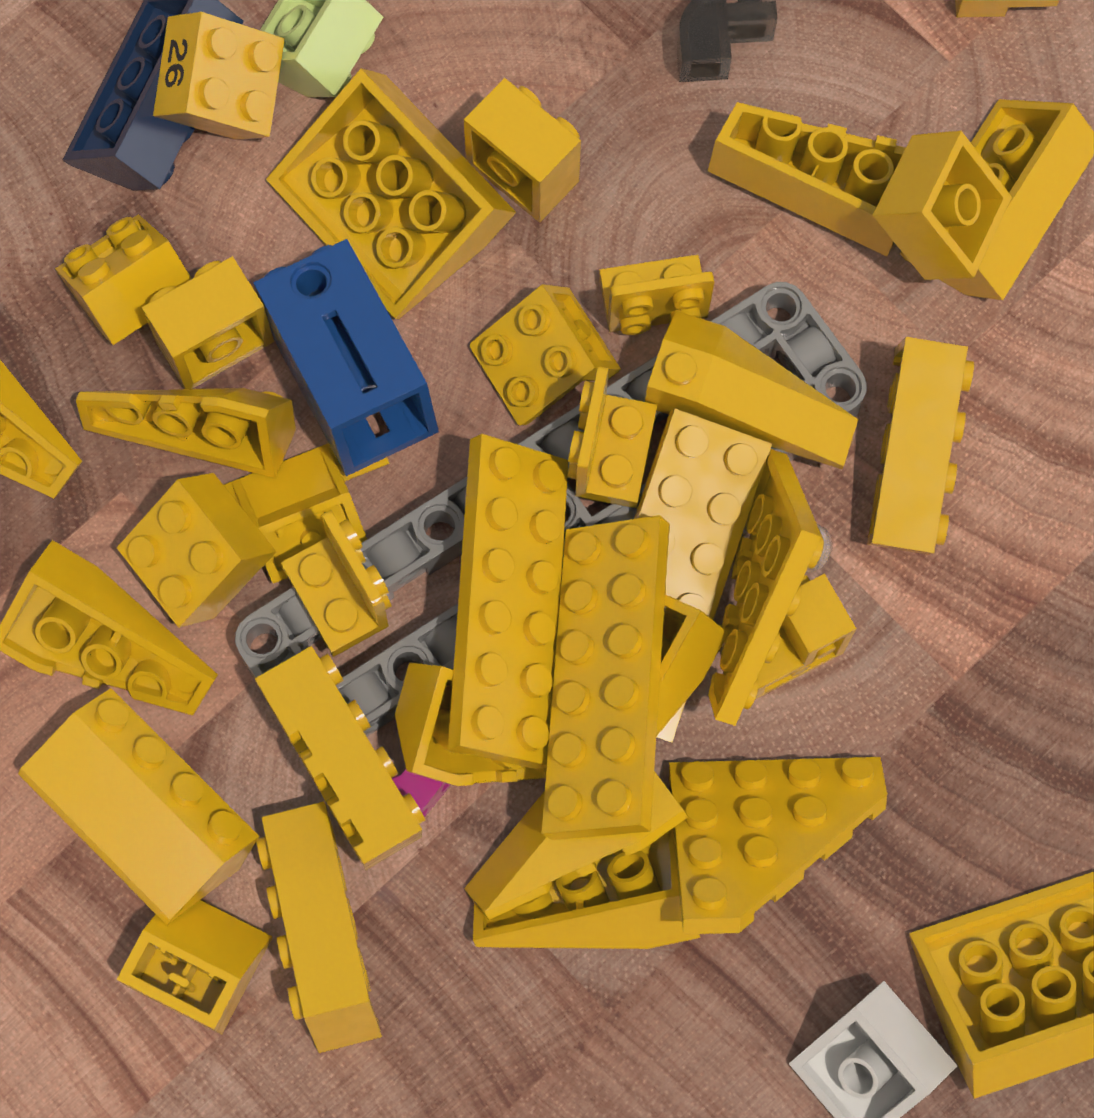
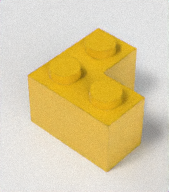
[755,573,857,700]

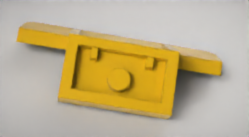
[224,443,390,584]

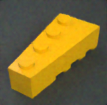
[708,102,906,257]
[867,337,974,555]
[255,646,426,870]
[256,801,382,1053]

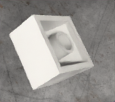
[789,981,957,1118]

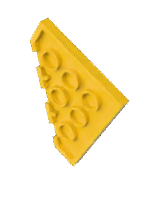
[708,449,824,726]
[669,757,887,935]

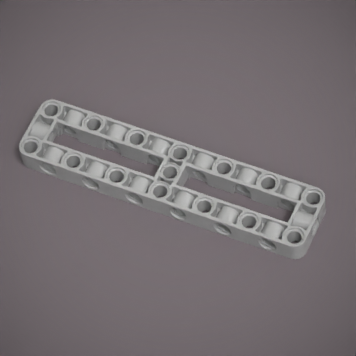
[235,282,867,737]

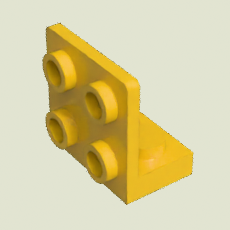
[599,254,715,335]
[470,284,621,426]
[567,366,658,508]
[281,510,392,657]

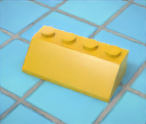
[900,99,1094,300]
[18,688,259,925]

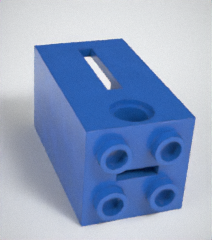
[253,239,439,476]

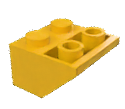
[55,214,192,345]
[116,900,273,1035]

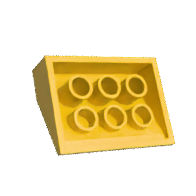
[266,68,516,319]
[909,872,1094,1099]

